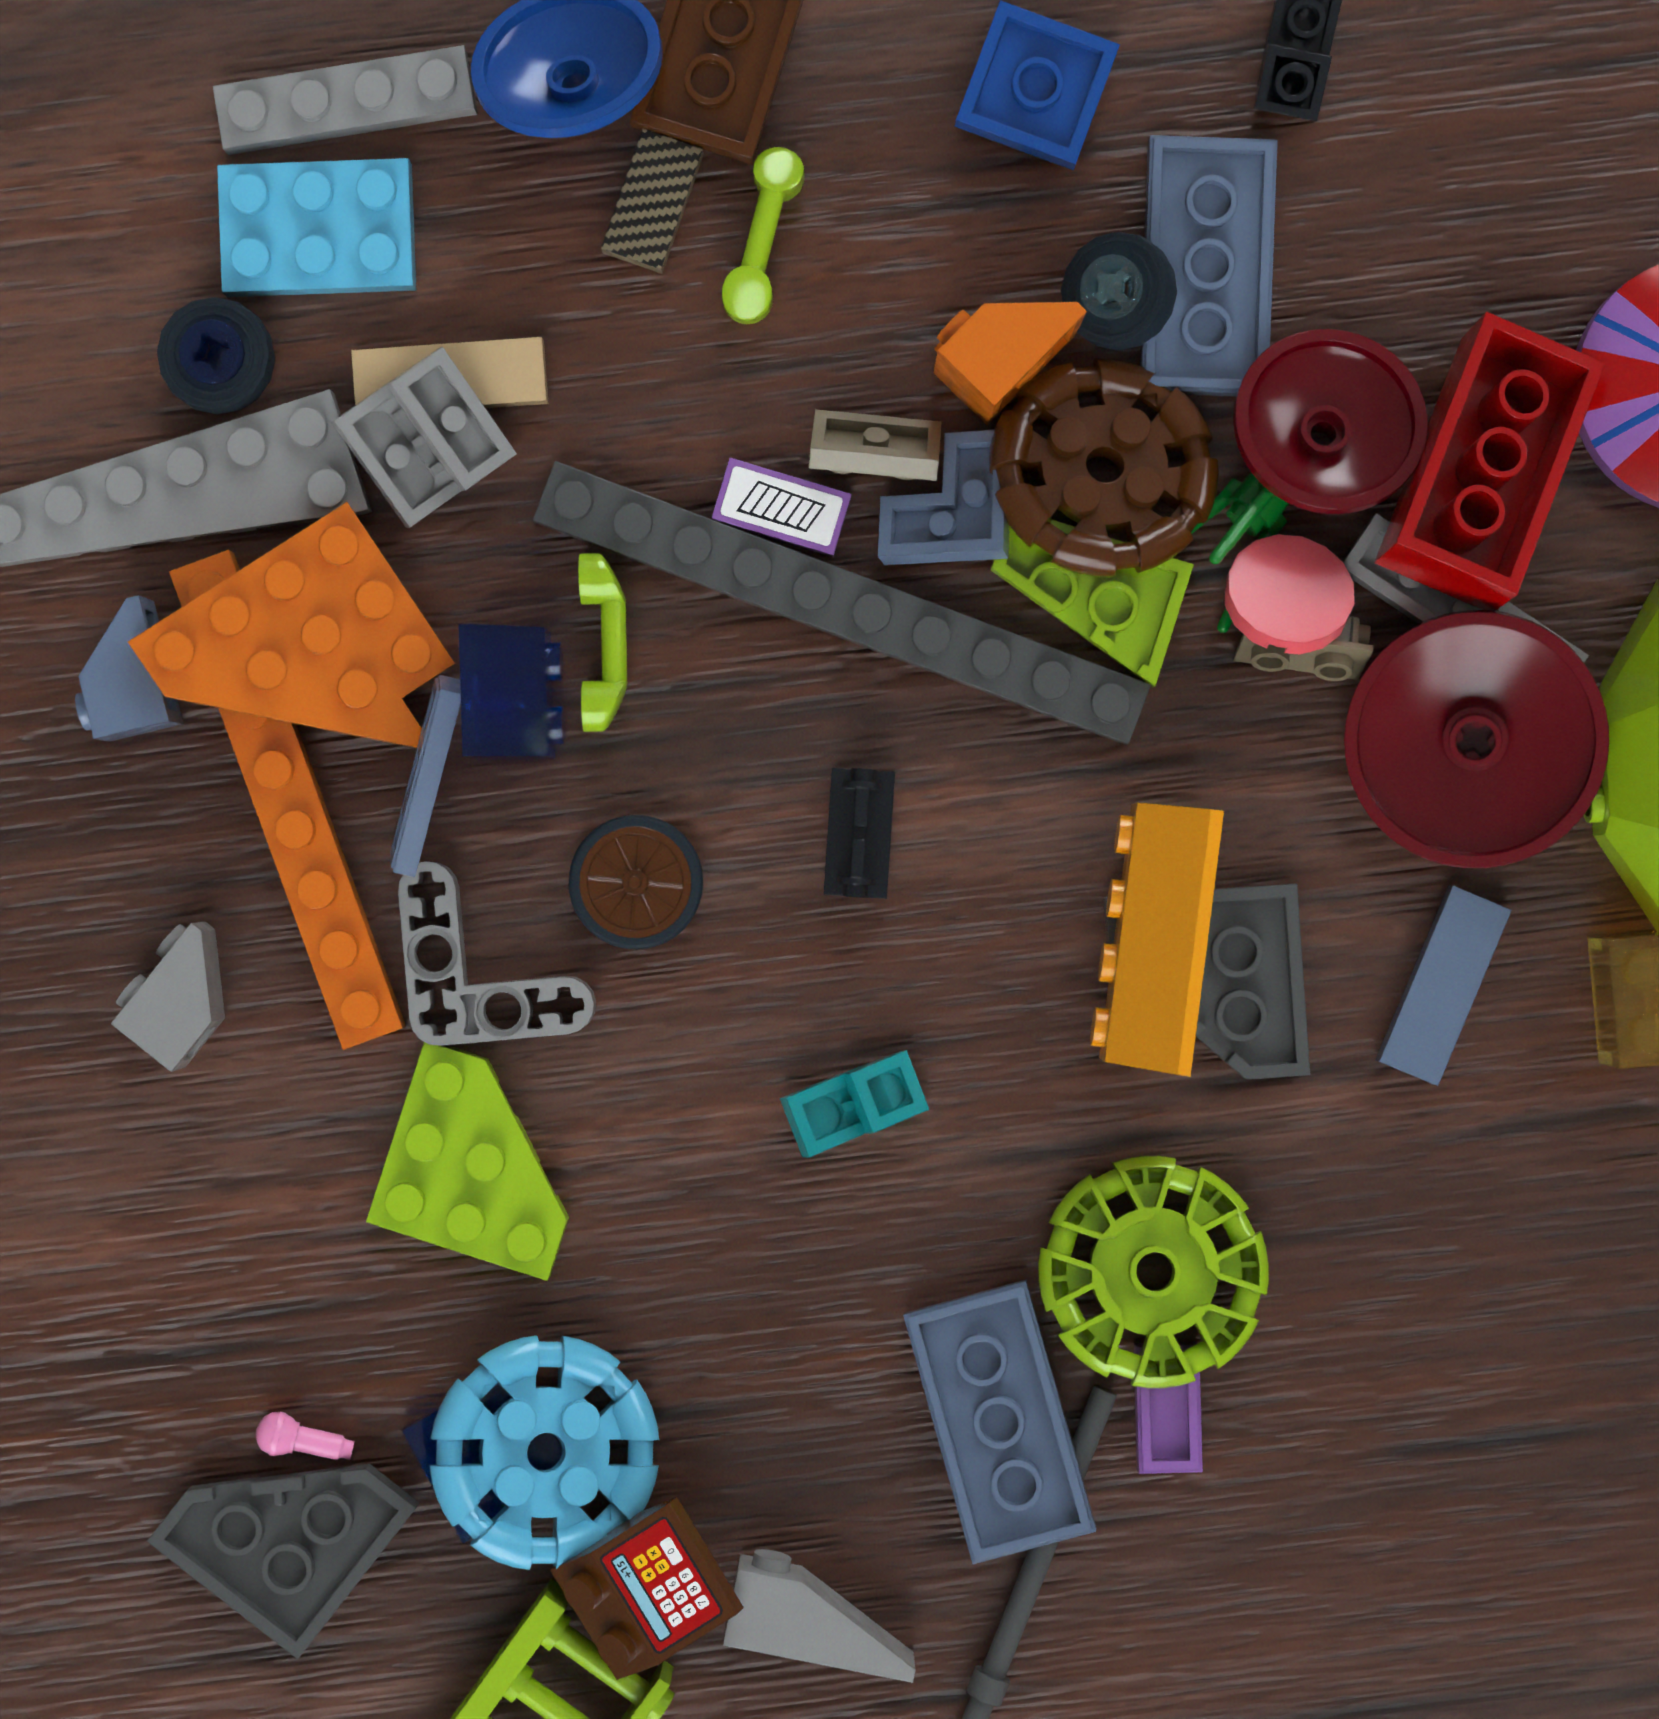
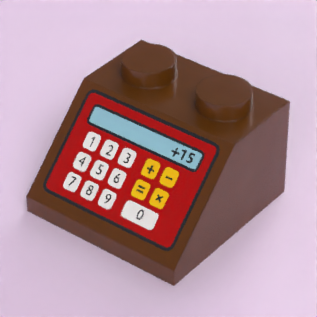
[550,1497,744,1680]

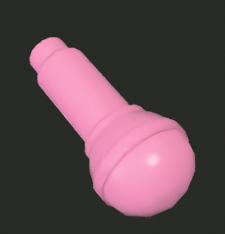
[256,1412,355,1460]

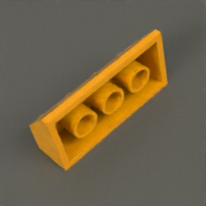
[1090,802,1224,1077]

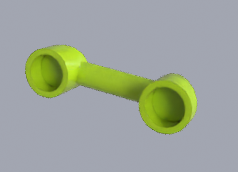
[722,147,804,324]
[578,553,628,732]

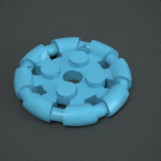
[429,1335,660,1570]

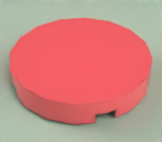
[1224,534,1355,655]

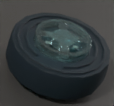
[1061,232,1177,350]

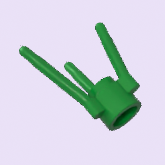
[1191,472,1289,633]

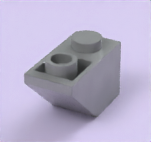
[111,921,225,1072]

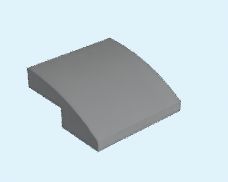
[331,347,517,528]

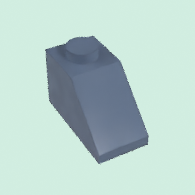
[75,595,183,741]

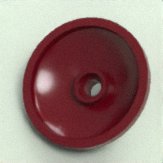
[1233,329,1428,514]

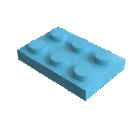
[217,158,416,297]

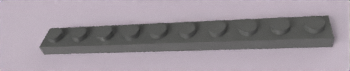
[533,461,1151,745]

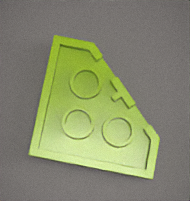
[366,1042,569,1281]

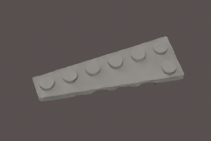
[0,389,372,567]

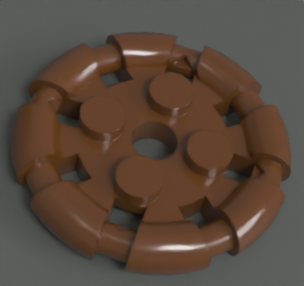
[989,358,1219,577]

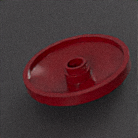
[1344,610,1609,869]

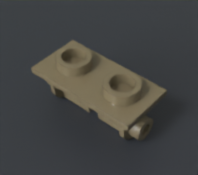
[1233,616,1374,681]

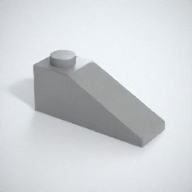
[723,1549,916,1683]

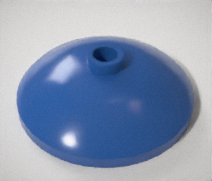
[471,0,663,138]

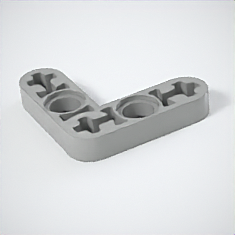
[398,861,596,1046]

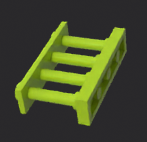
[450,1579,675,1719]

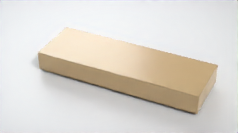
[351,337,549,408]

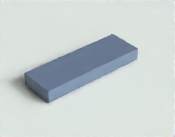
[390,675,463,877]
[1375,885,1512,1086]

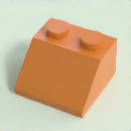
[933,302,1087,426]

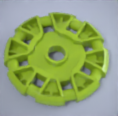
[1038,1156,1269,1388]

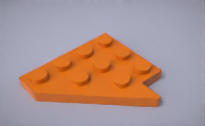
[128,502,455,748]

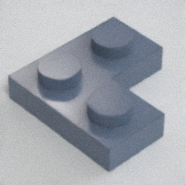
[878,430,1009,565]

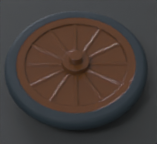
[569,815,703,950]

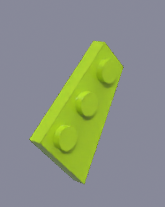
[991,520,1194,688]

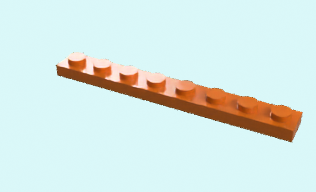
[169,550,406,1050]

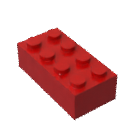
[1374,312,1605,611]

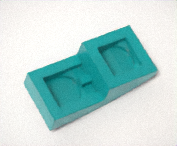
[779,1050,929,1158]

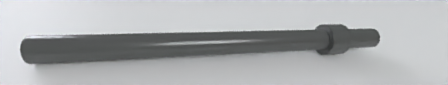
[961,1385,1117,1719]

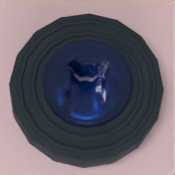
[157,297,275,414]

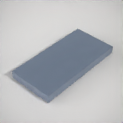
[1140,135,1277,397]
[903,1280,1097,1564]

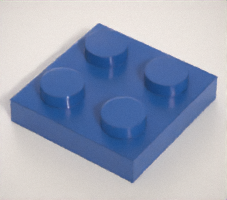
[955,0,1120,171]

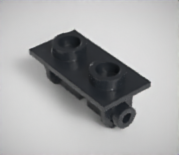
[823,768,895,899]

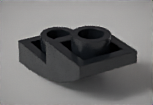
[1254,0,1342,122]

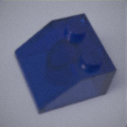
[458,624,565,761]

